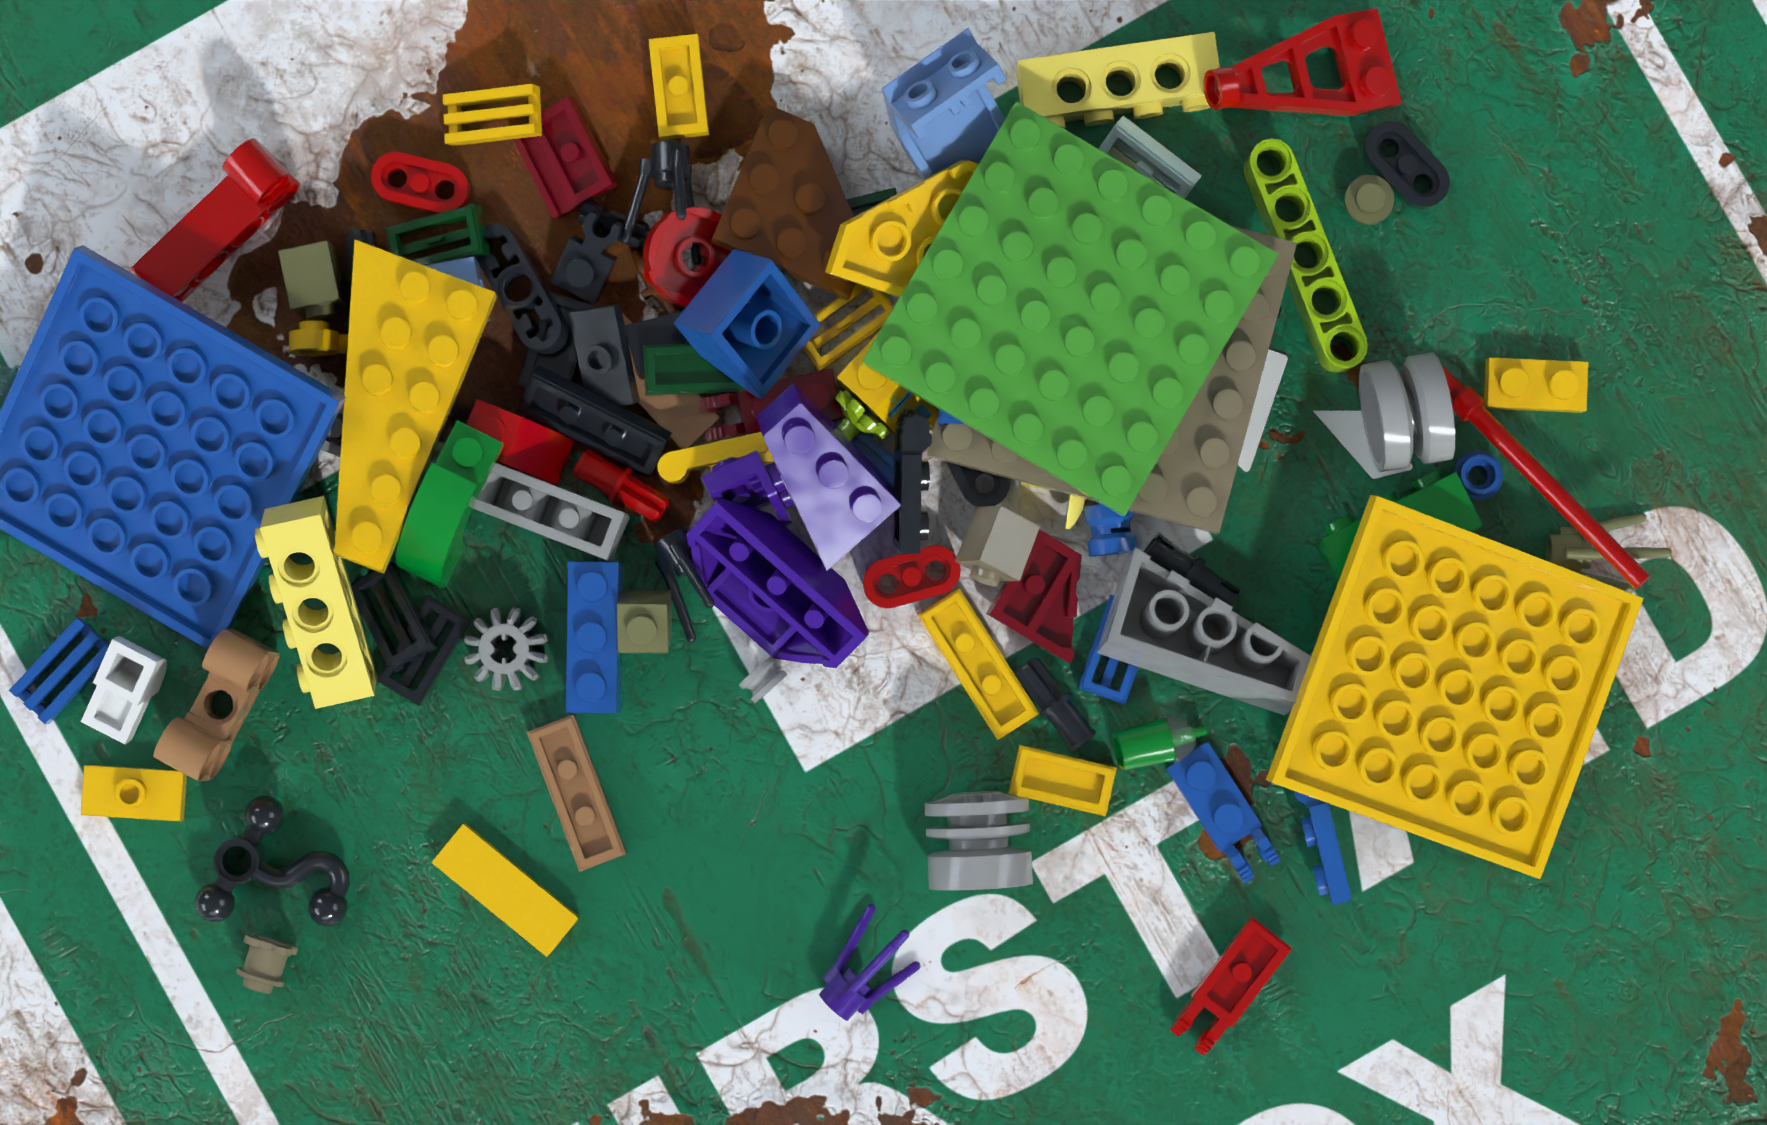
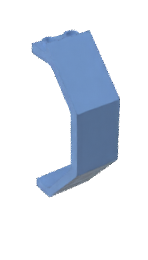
[882,27,1007,180]

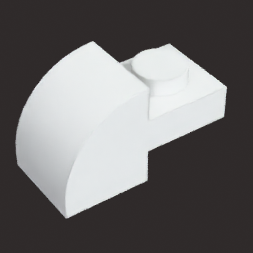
[81,636,167,744]

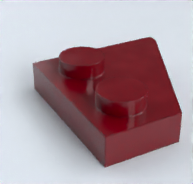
[986,529,1082,664]

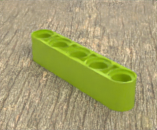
[1243,138,1368,373]

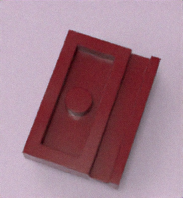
[513,96,619,219]

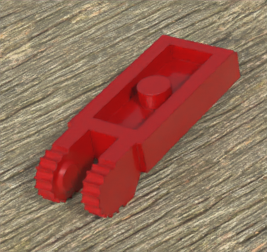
[1169,916,1292,1055]

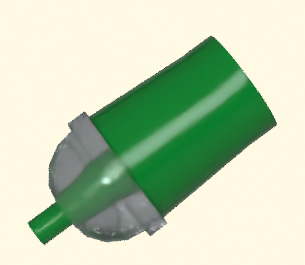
[1112,714,1207,771]

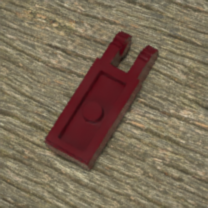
[698,369,843,442]

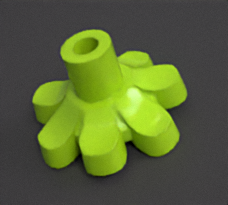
[835,390,890,441]

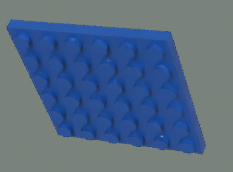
[0,245,346,649]

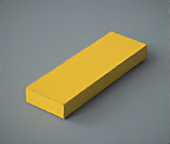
[918,588,1039,740]
[431,823,580,957]

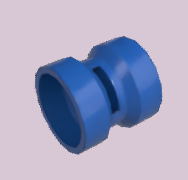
[1083,504,1138,557]

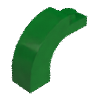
[396,420,504,589]

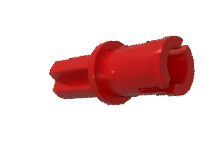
[573,449,669,522]

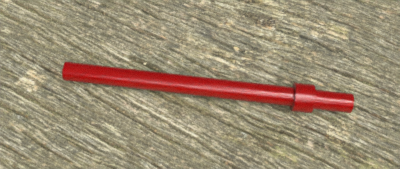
[1441,364,1650,590]

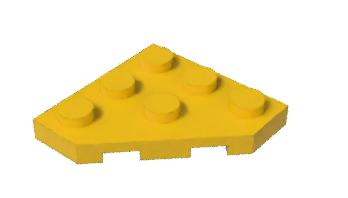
[825,160,979,298]

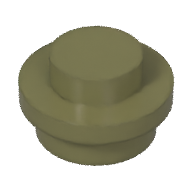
[1344,175,1394,225]

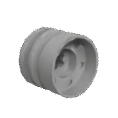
[924,791,1033,891]

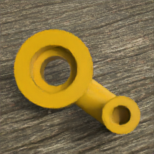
[289,320,348,357]

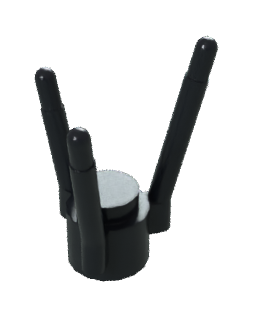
[620,141,702,265]
[653,526,715,643]

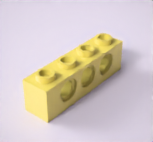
[1015,32,1220,129]
[255,496,377,709]

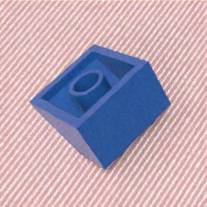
[674,249,821,399]

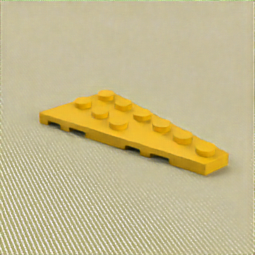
[334,240,497,574]

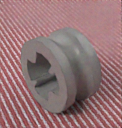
[739,656,788,703]

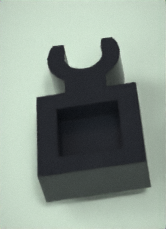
[550,209,624,304]

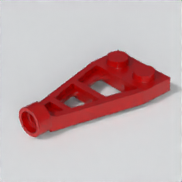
[1203,8,1402,116]

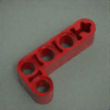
[129,138,300,302]

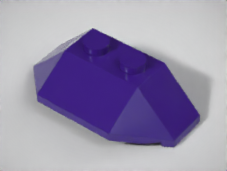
[686,498,869,668]

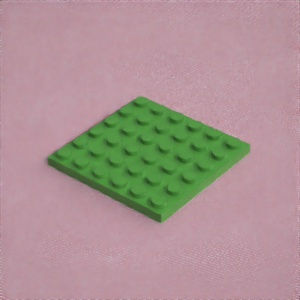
[862,101,1279,517]

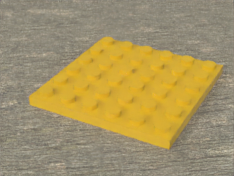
[1266,495,1644,879]

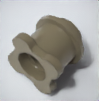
[236,933,299,994]

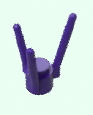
[819,904,921,1021]

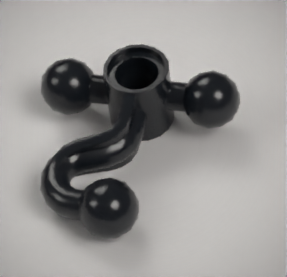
[195,795,350,927]

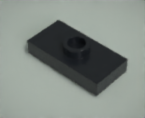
[568,303,640,406]

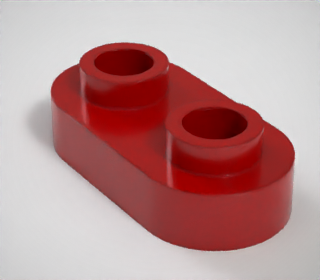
[371,152,471,214]
[863,545,961,609]

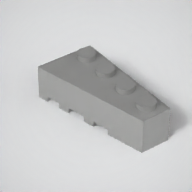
[1097,547,1311,715]

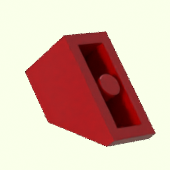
[466,399,576,486]

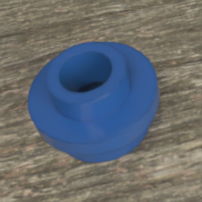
[1452,451,1503,500]

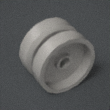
[1359,352,1455,472]

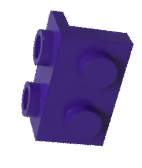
[702,450,794,526]

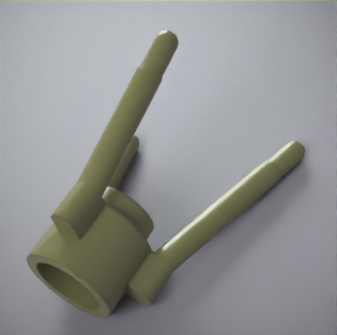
[1546,513,1672,594]

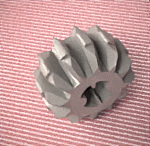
[464,607,549,691]

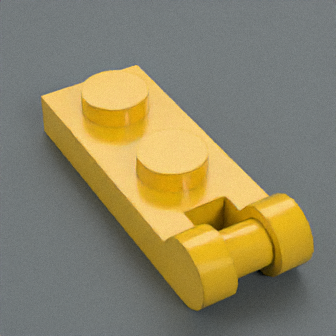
[658,432,775,484]

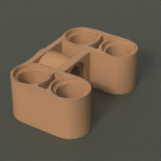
[153,628,280,782]

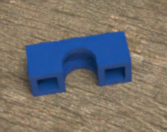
[566,562,624,713]

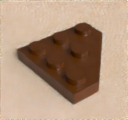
[711,104,856,300]

